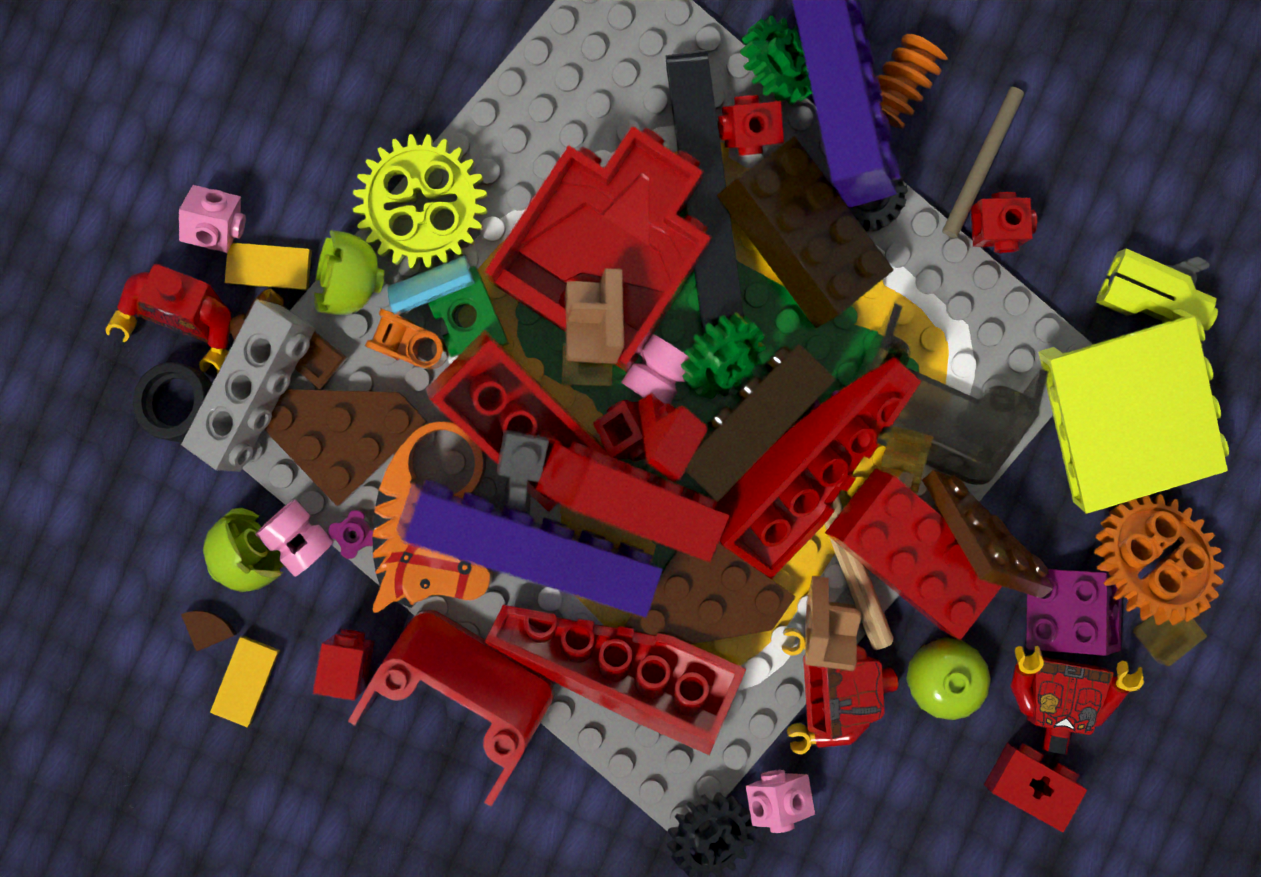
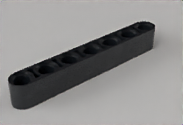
[665,50,744,335]

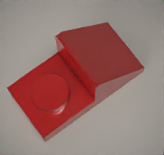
[638,393,707,482]

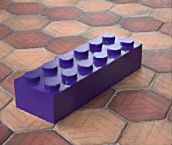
[793,0,901,208]
[396,479,663,617]

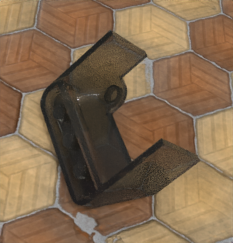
[854,303,1048,485]

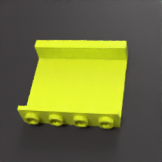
[1038,309,1229,514]

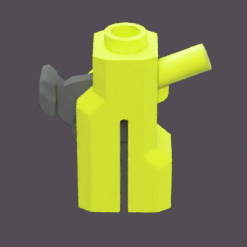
[1096,248,1218,331]

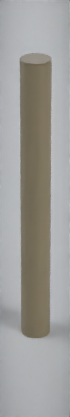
[942,87,1025,238]

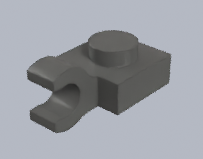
[496,430,548,511]

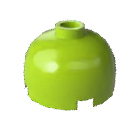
[314,229,384,315]
[203,508,284,592]
[906,637,991,720]

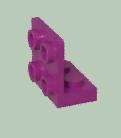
[1026,569,1122,655]

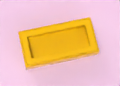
[225,243,312,290]
[210,636,280,728]

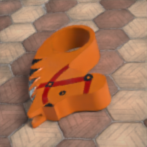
[373,422,493,613]

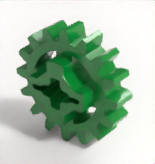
[740,16,813,105]
[681,313,766,399]

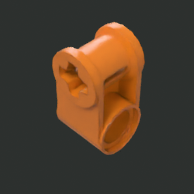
[365,308,449,370]

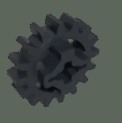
[667,792,756,877]

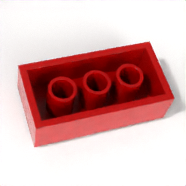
[426,330,608,512]
[535,441,729,562]
[825,468,1002,640]

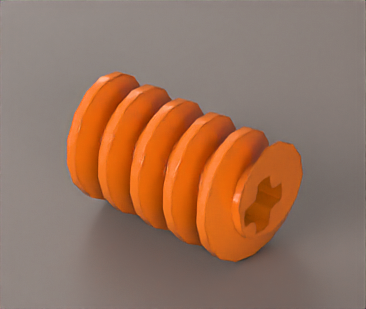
[876,34,948,129]

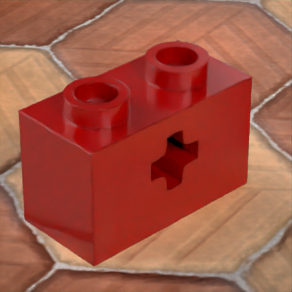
[313,629,374,700]
[984,743,1087,833]

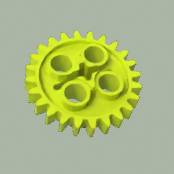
[353,134,488,269]

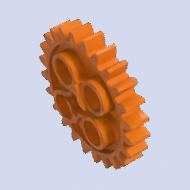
[1094,494,1224,625]

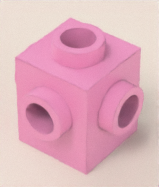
[179,185,246,253]
[746,770,815,833]

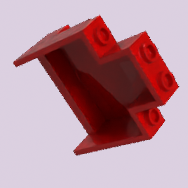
[484,126,711,373]

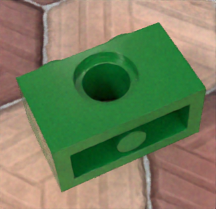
[428,265,509,358]

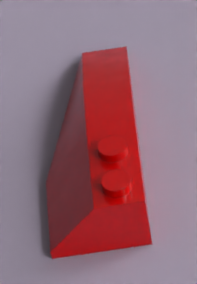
[715,357,921,579]
[485,605,746,756]

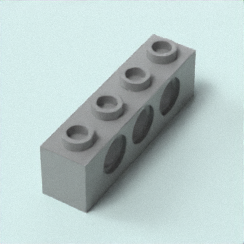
[181,300,316,472]

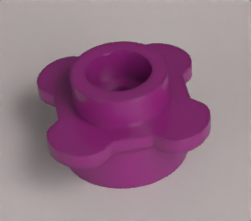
[328,510,373,559]

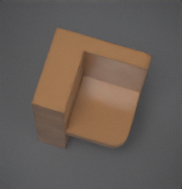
[566,268,623,364]
[805,576,861,671]

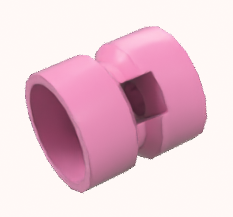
[621,334,690,404]
[255,499,334,577]

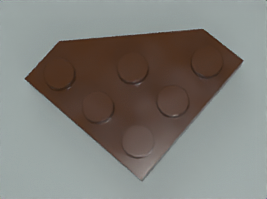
[264,389,428,507]
[922,470,1054,598]
[624,542,796,644]

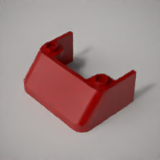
[348,610,555,806]

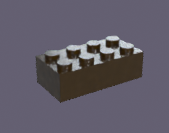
[717,136,894,328]
[685,344,835,501]

